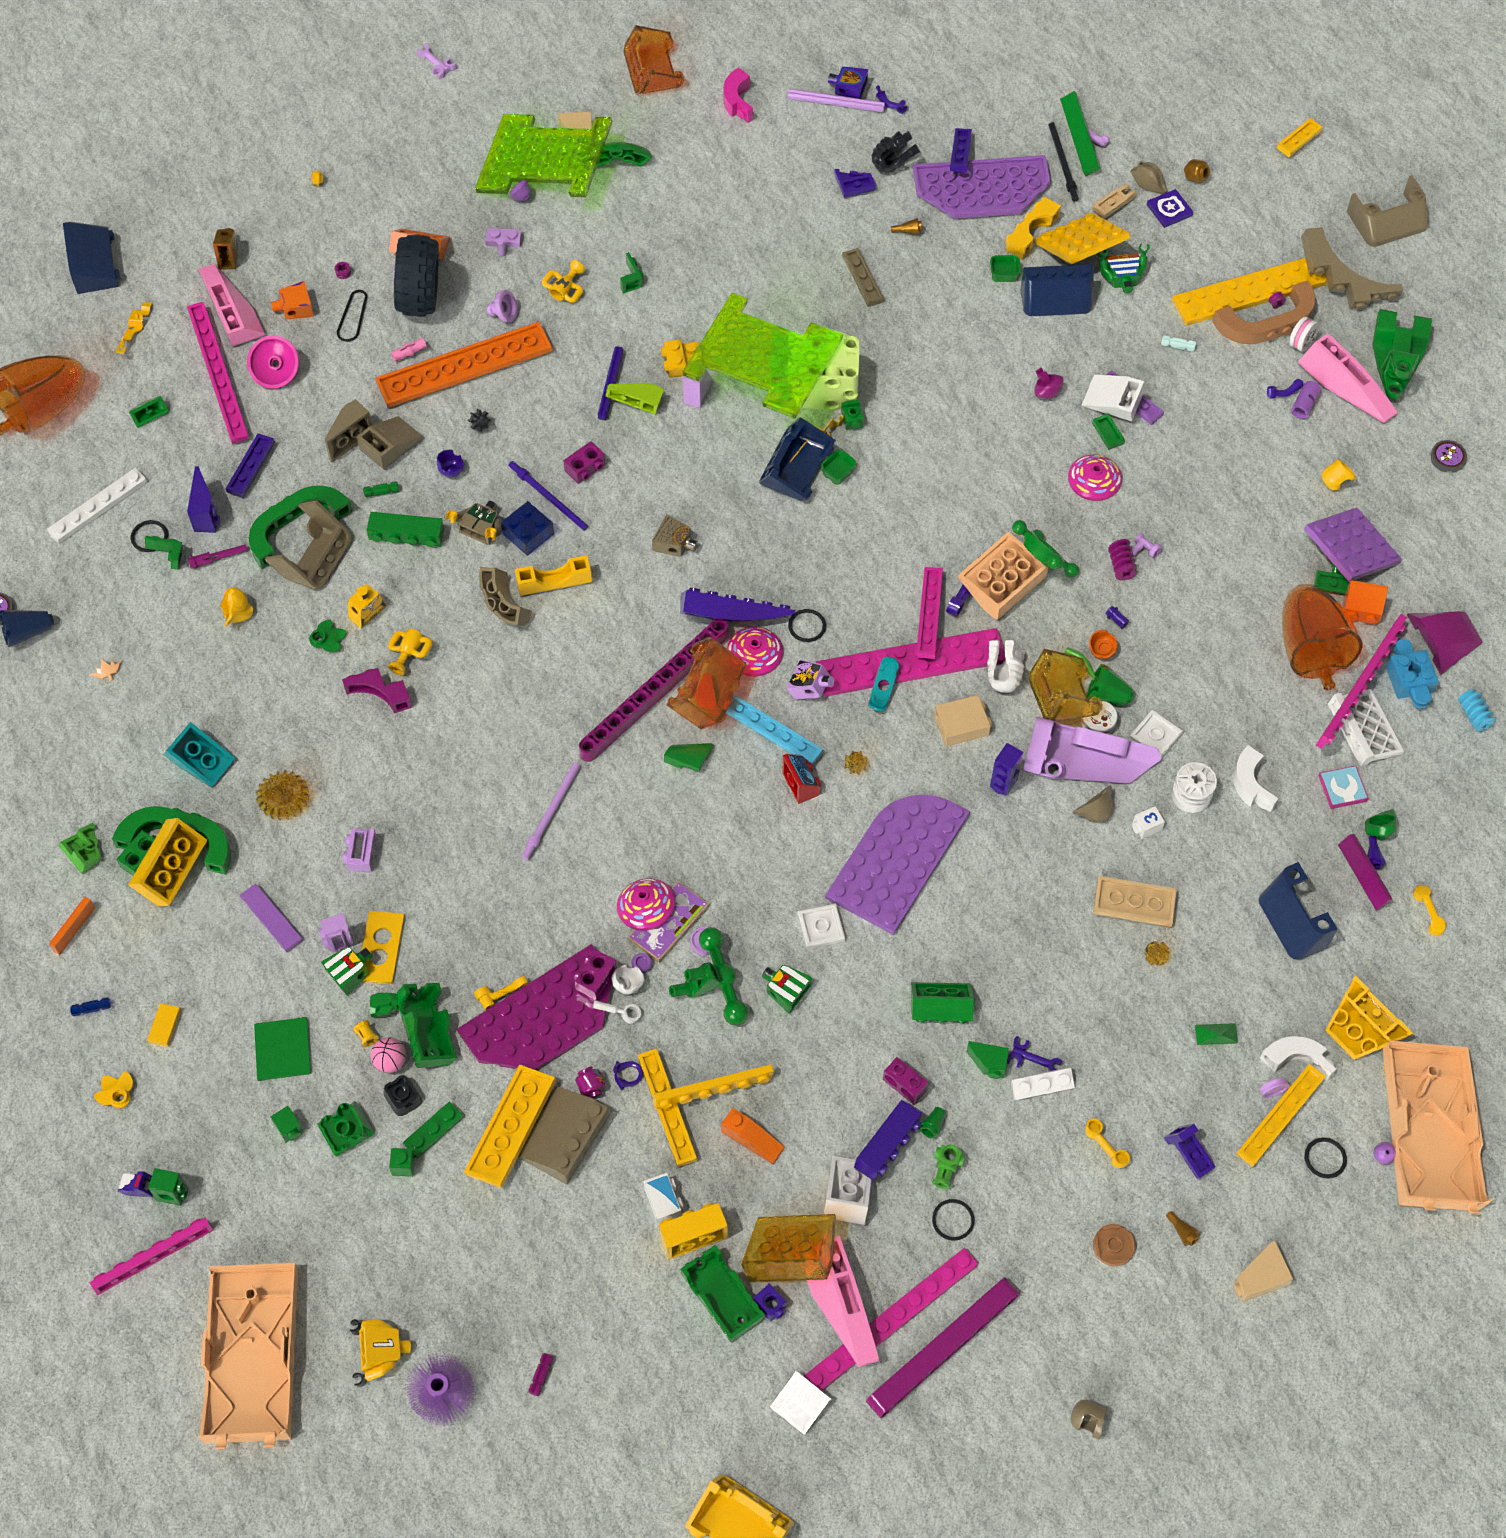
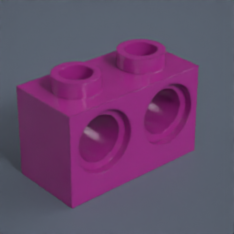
[563,441,606,484]
[574,949,617,1000]
[883,1057,928,1105]

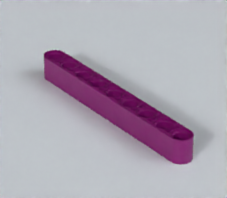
[865,1277,1020,1419]

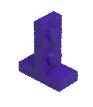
[1164,1124,1215,1179]

